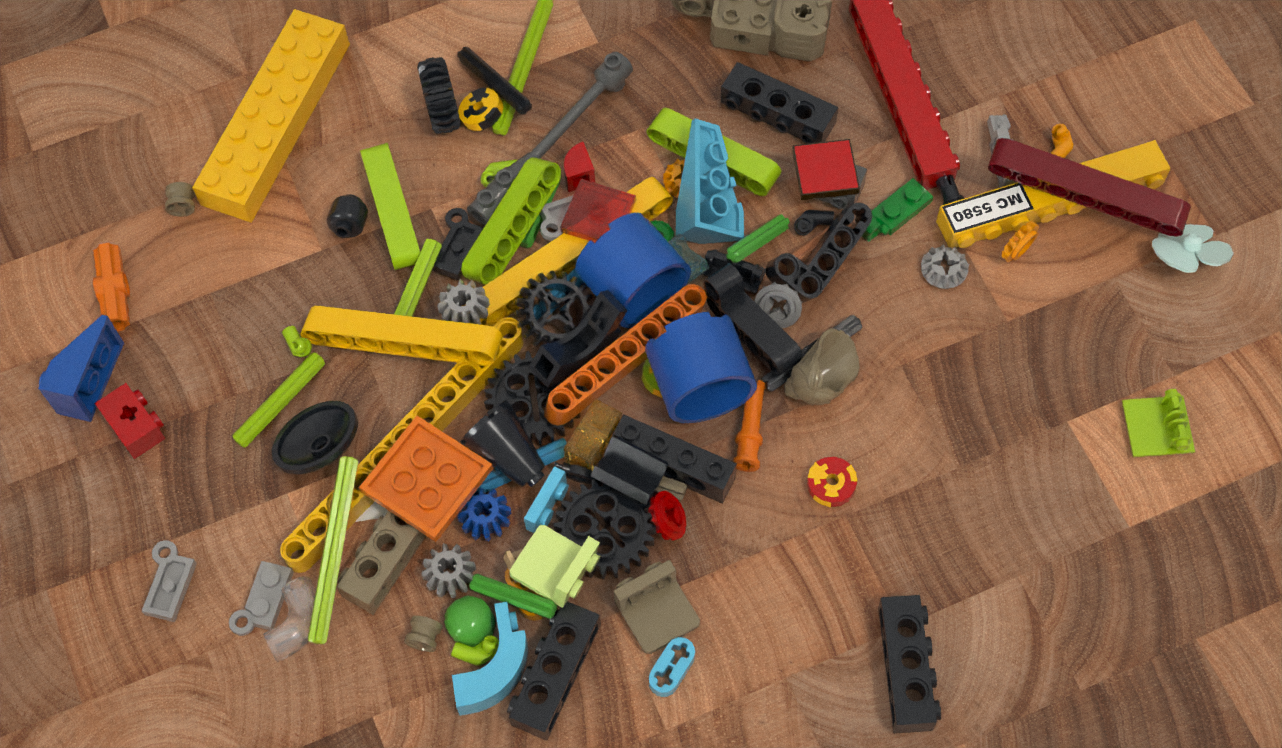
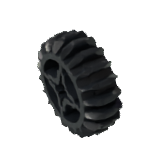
[417,57,461,134]
[514,270,593,346]

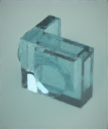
[668,234,709,285]

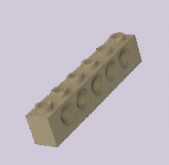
[337,442,460,615]

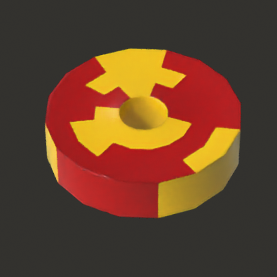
[807,456,858,507]

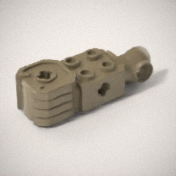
[671,0,832,61]

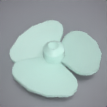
[1152,224,1233,273]

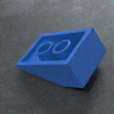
[38,315,124,422]

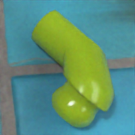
[481,159,517,187]
[282,326,312,357]
[451,635,499,666]

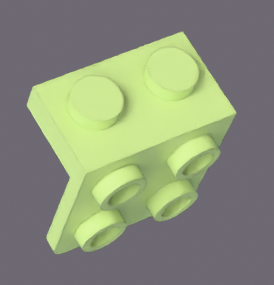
[509,525,600,608]

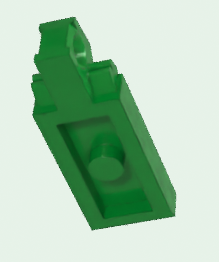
[862,178,934,242]

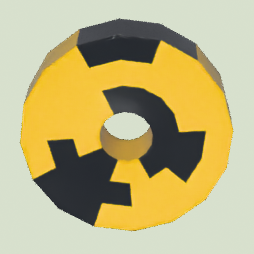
[458,88,504,131]

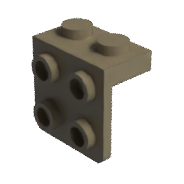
[613,560,700,654]

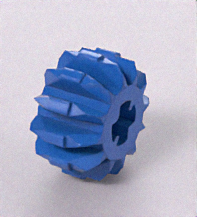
[457,487,512,542]

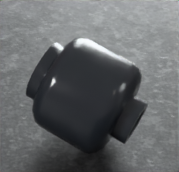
[327,194,368,238]

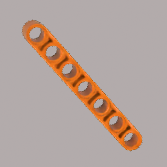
[544,284,707,426]

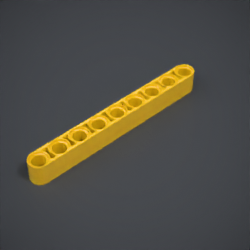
[461,177,673,327]

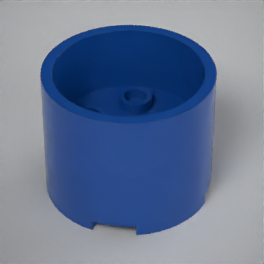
[575,213,691,328]
[645,312,757,423]

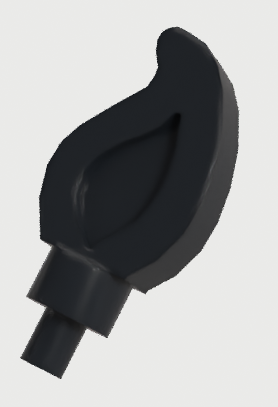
[553,462,601,486]

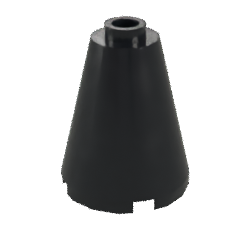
[460,400,545,488]

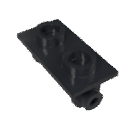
[701,249,766,294]

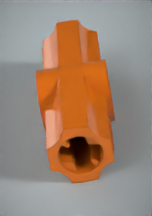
[93,243,130,332]

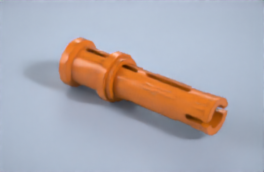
[732,380,766,472]

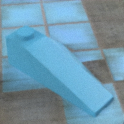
[676,119,744,244]

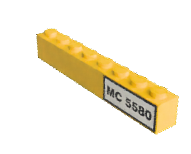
[936,140,1170,248]

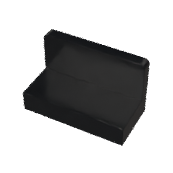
[591,435,669,505]

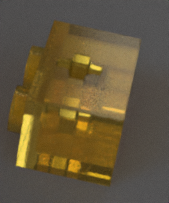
[564,399,622,471]

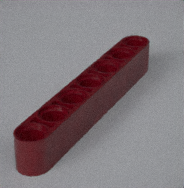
[988,138,1191,237]

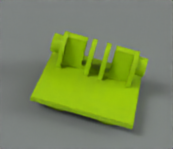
[1122,389,1195,457]

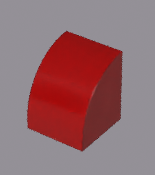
[564,141,596,192]

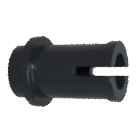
[936,175,965,205]

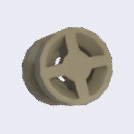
[165,182,195,217]
[404,616,443,652]

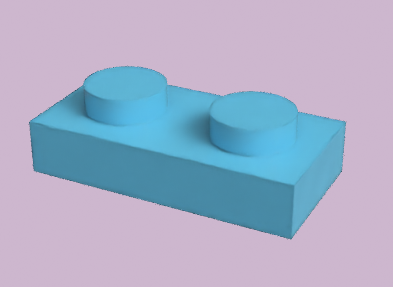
[524,466,569,533]

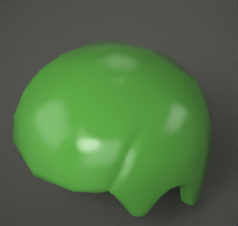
[444,595,496,647]

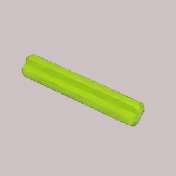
[394,239,442,317]

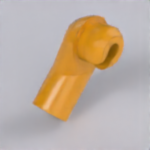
[1051,124,1074,158]

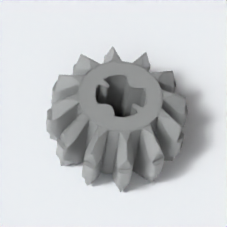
[437,279,490,325]
[421,543,476,598]

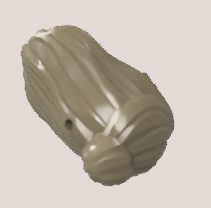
[784,328,860,405]

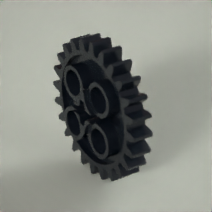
[484,351,583,446]
[554,479,656,580]

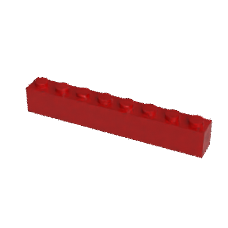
[849,0,960,190]

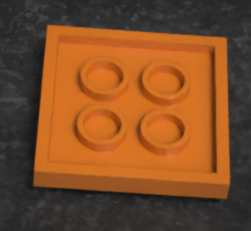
[359,416,493,542]

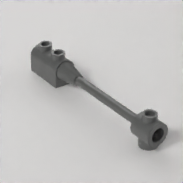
[467,52,633,229]

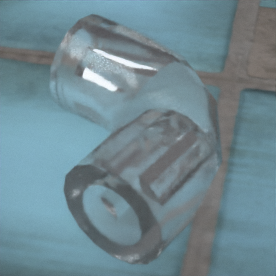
[263,576,316,662]

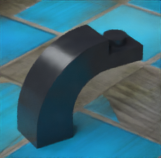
[528,290,628,388]

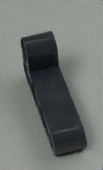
[766,203,872,303]
[703,263,803,376]

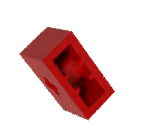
[95,383,165,459]

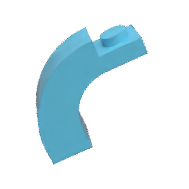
[452,602,528,716]

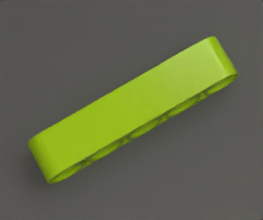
[646,108,782,196]
[360,143,420,270]
[461,157,561,285]

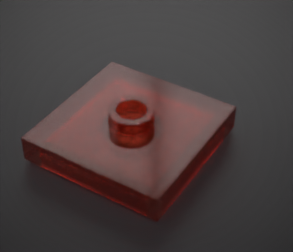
[560,179,636,242]

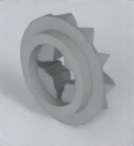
[921,244,969,289]
[755,282,803,328]

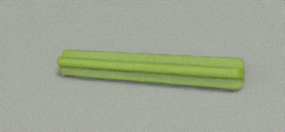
[232,352,325,448]

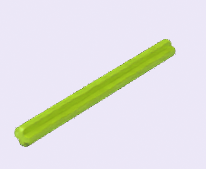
[492,0,553,136]
[308,456,358,644]

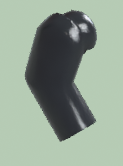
[794,210,834,235]

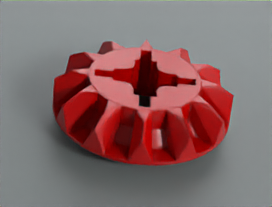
[648,491,686,541]

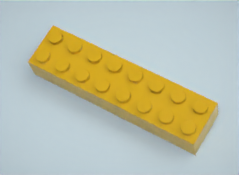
[192,9,350,223]

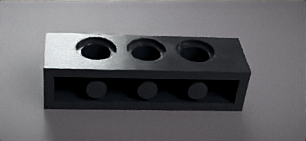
[721,62,838,144]
[610,414,737,504]
[878,595,941,734]
[507,601,601,741]

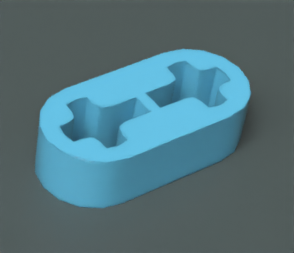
[649,637,695,697]

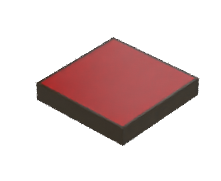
[792,139,860,200]

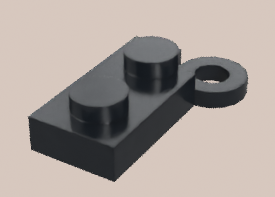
[432,208,483,280]

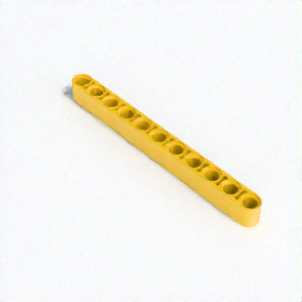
[280,317,524,573]

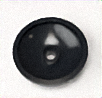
[272,401,358,474]

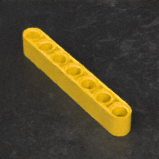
[300,306,502,366]

